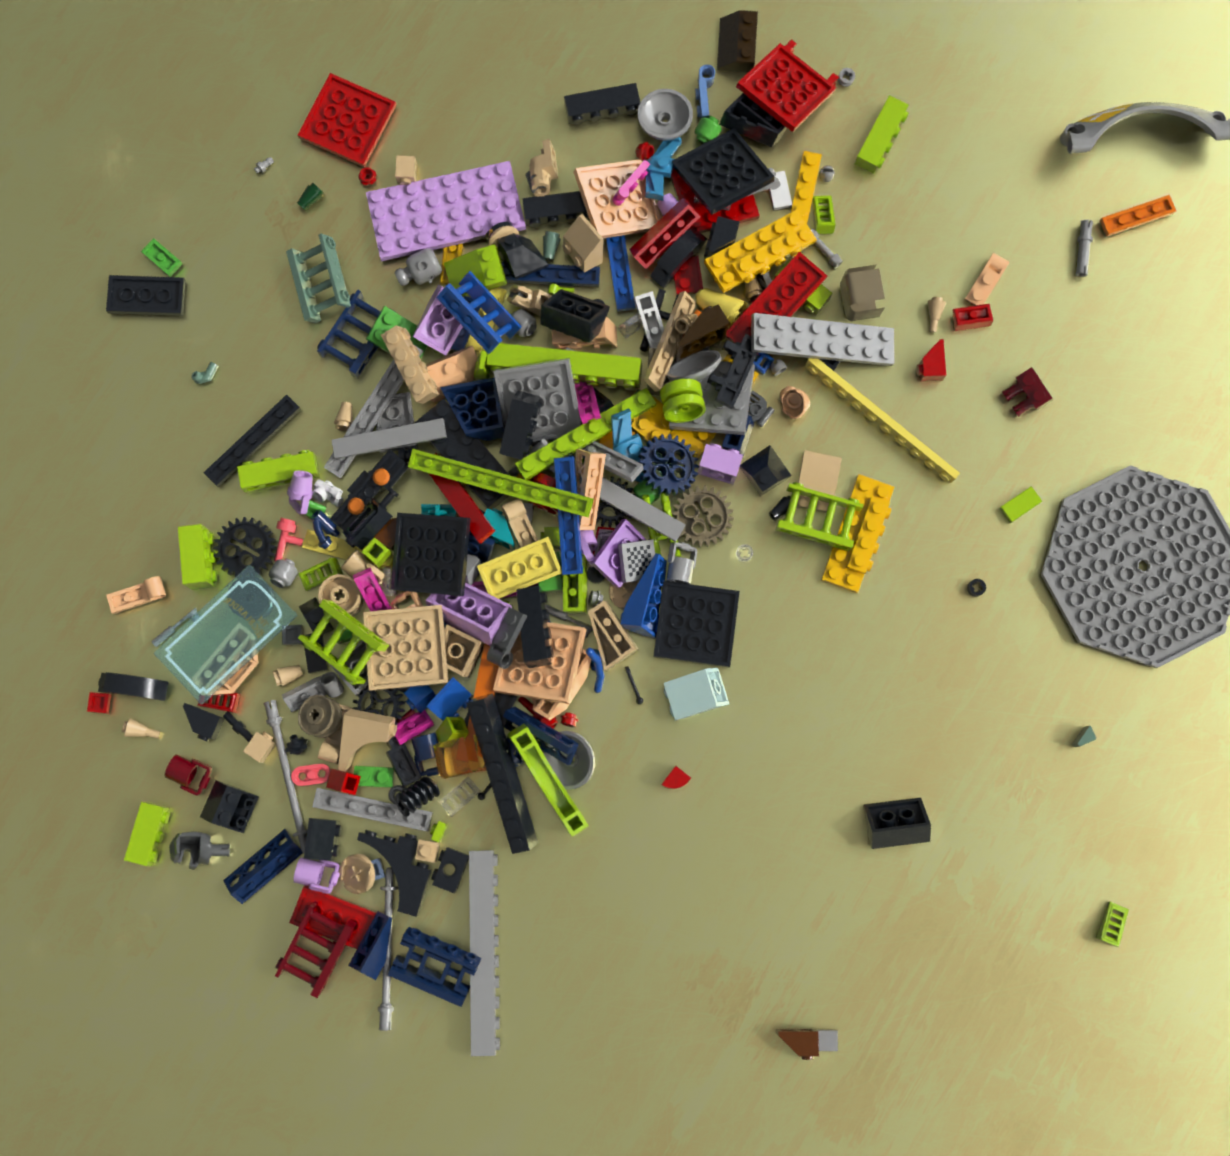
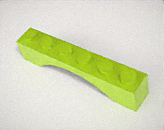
[507,723,588,837]

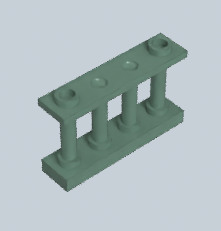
[286,233,351,323]

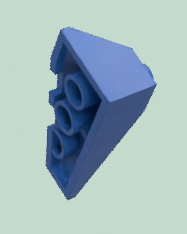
[620,553,667,639]

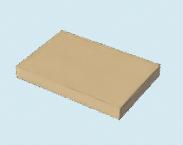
[797,451,842,513]

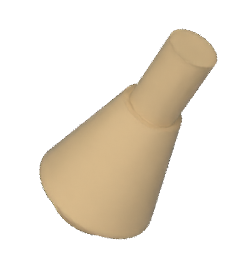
[928,297,946,332]
[122,718,160,739]

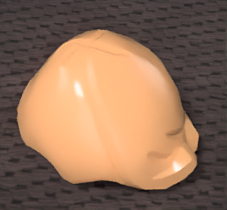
[780,386,810,419]

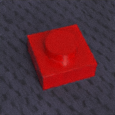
[87,692,111,714]

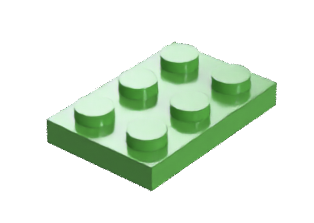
[366,306,428,359]

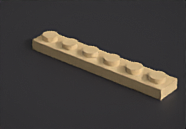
[643,291,696,392]

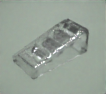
[618,313,641,338]
[439,776,482,817]

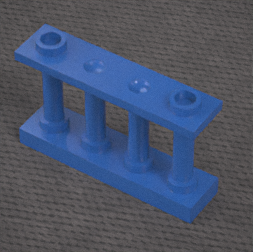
[436,271,522,354]

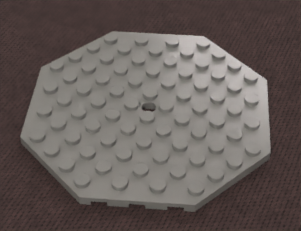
[1041,465,1230,668]

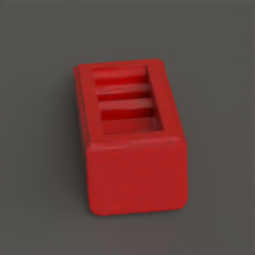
[197,693,241,713]

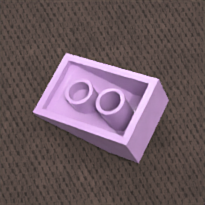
[413,285,469,356]

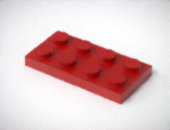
[289,885,377,949]

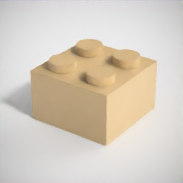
[444,625,486,678]

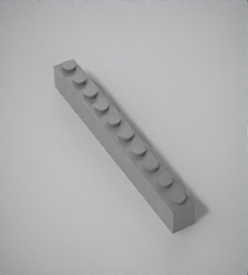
[469,850,500,1056]

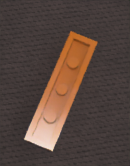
[1099,195,1176,237]

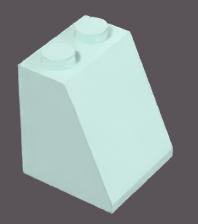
[664,668,729,720]

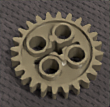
[672,486,734,548]

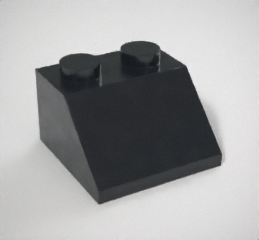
[304,818,342,861]

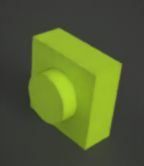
[430,821,447,842]

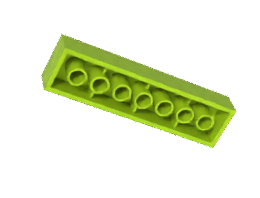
[487,343,643,390]

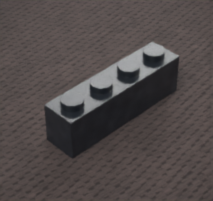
[564,83,640,125]
[522,191,590,227]
[516,585,554,668]

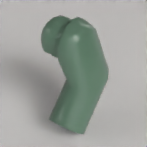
[191,362,219,384]

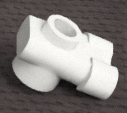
[312,480,344,507]

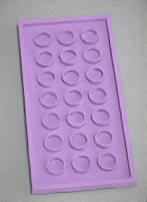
[366,161,526,261]

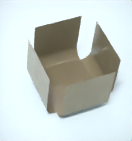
[840,264,885,321]

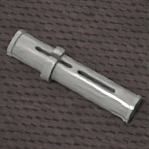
[1076,220,1093,277]

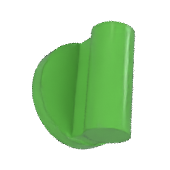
[305,500,326,519]

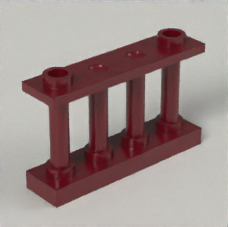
[275,901,357,998]

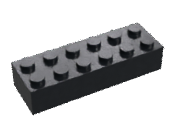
[414,399,509,510]

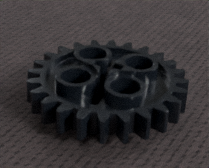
[213,517,277,579]

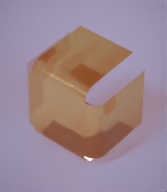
[433,735,487,779]

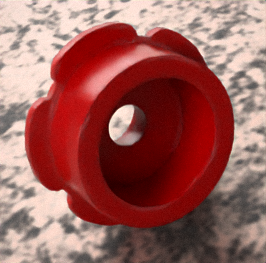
[358,167,377,185]
[560,712,579,727]

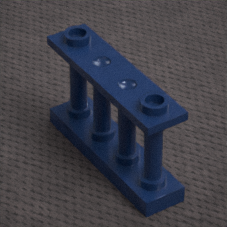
[317,290,395,379]

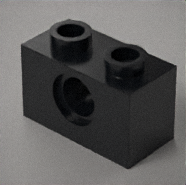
[431,847,469,894]

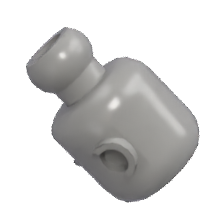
[394,248,442,286]

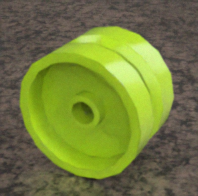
[660,379,706,423]

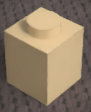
[395,155,417,185]
[243,731,276,763]
[415,839,440,863]

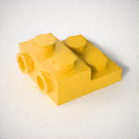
[631,396,672,443]

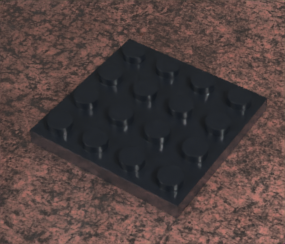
[672,128,775,215]
[391,512,471,596]
[653,581,740,668]

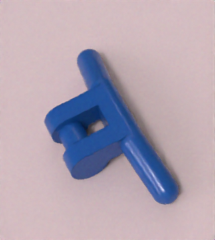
[586,648,605,693]

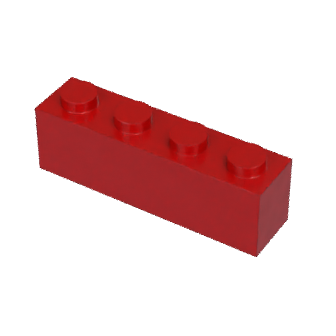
[629,197,701,269]

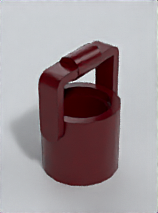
[164,754,212,796]

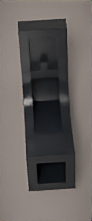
[650,227,708,288]
[98,672,169,701]

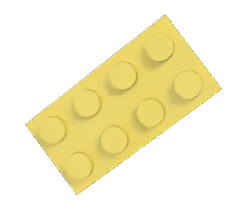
[477,537,562,599]

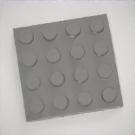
[493,358,582,442]
[669,361,755,435]

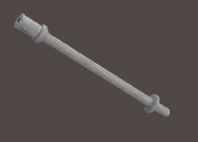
[263,700,308,853]
[378,867,398,1031]

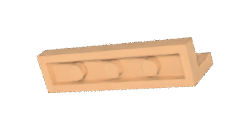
[575,449,606,530]

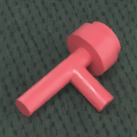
[274,518,303,562]

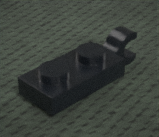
[386,736,422,788]

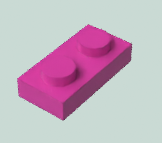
[395,710,434,745]

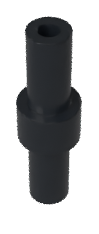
[223,712,253,742]

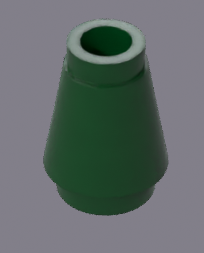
[297,183,324,210]

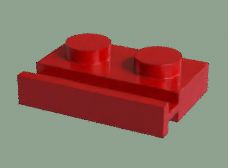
[674,255,703,295]

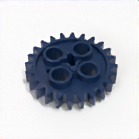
[638,434,699,496]

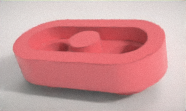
[291,764,331,786]

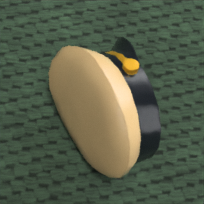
[485,222,519,248]

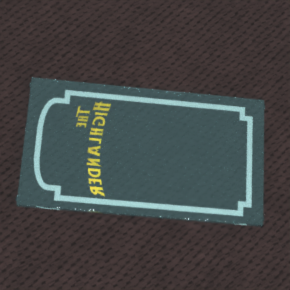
[154,565,298,705]

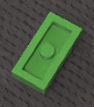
[141,238,182,277]
[354,766,394,787]

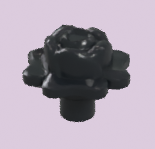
[285,734,308,755]

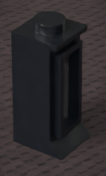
[342,497,393,550]

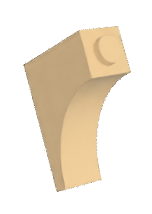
[338,709,397,771]

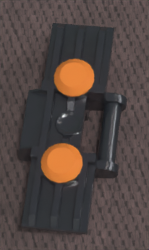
[330,449,409,532]

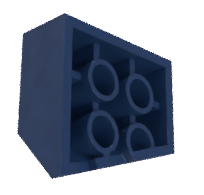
[440,377,505,441]

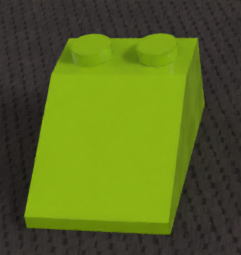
[444,244,507,297]

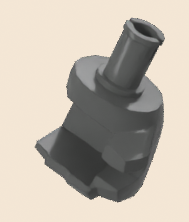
[169,831,230,870]

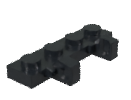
[707,334,757,409]

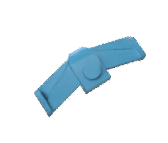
[645,137,682,201]
[611,409,644,482]

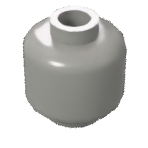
[511,309,537,337]
[269,558,298,588]

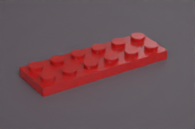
[725,251,828,354]

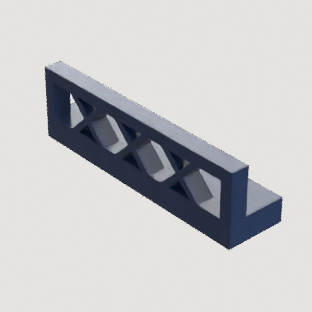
[503,707,579,765]
[223,829,303,904]

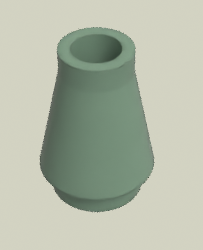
[543,231,561,260]

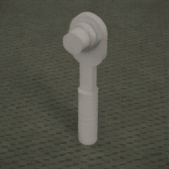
[545,604,593,638]
[151,607,200,647]

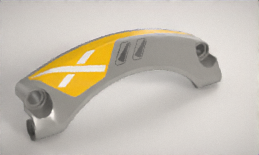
[1060,102,1230,154]

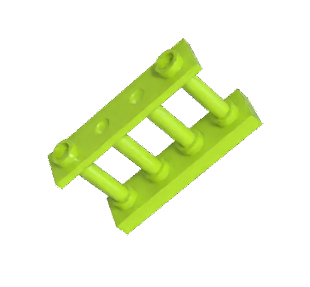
[775,482,864,551]
[298,599,389,685]

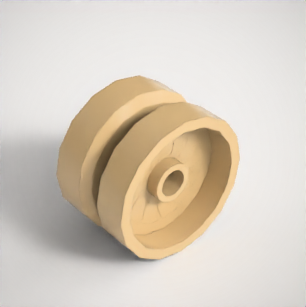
[318,574,364,617]

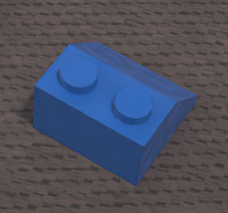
[426,677,473,721]

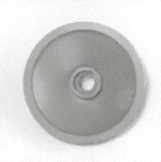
[638,89,693,140]
[667,350,722,382]
[542,731,595,790]

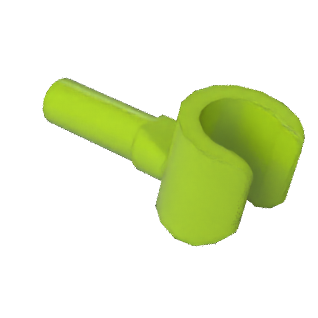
[547,284,574,296]

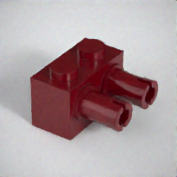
[1002,367,1054,417]

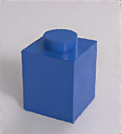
[404,685,436,713]

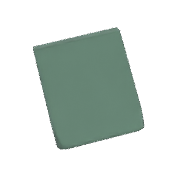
[1072,725,1096,747]

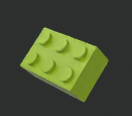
[178,524,218,590]

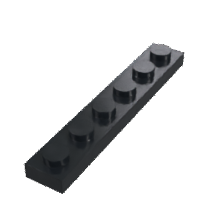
[203,394,301,487]

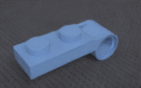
[695,64,715,119]

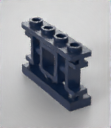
[388,927,481,1007]

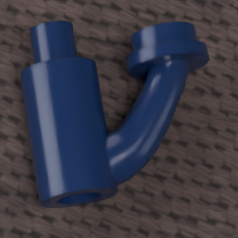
[311,509,340,549]

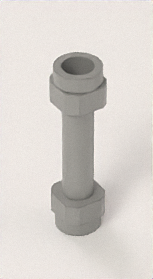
[811,229,843,269]

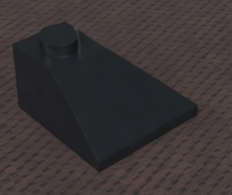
[497,233,548,280]
[740,445,792,497]

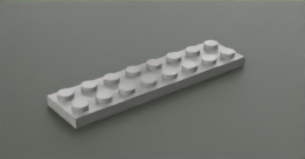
[751,313,894,366]

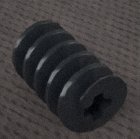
[395,776,440,817]

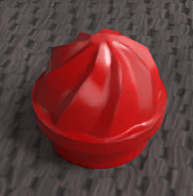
[635,142,654,161]

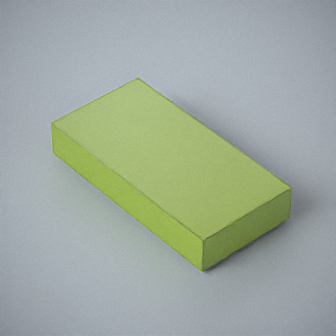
[1000,486,1043,523]

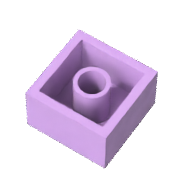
[698,443,743,485]

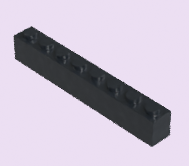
[466,693,538,854]

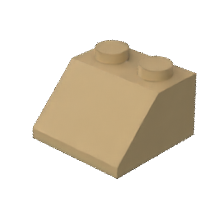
[562,214,604,272]

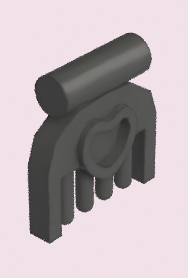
[748,390,775,427]

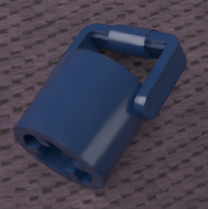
[411,732,447,777]

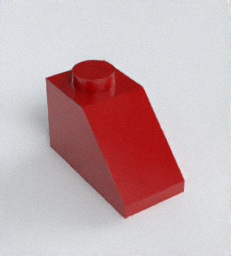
[917,339,947,382]

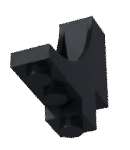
[357,830,432,917]

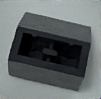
[704,216,740,258]
[200,780,259,833]

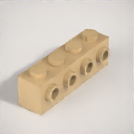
[381,325,439,404]

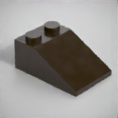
[674,304,730,363]

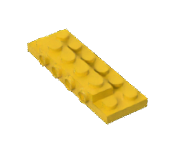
[704,209,817,293]
[821,474,894,593]

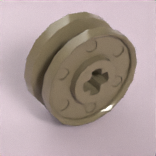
[298,695,342,738]

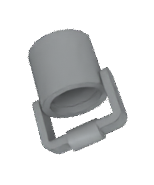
[666,542,697,584]

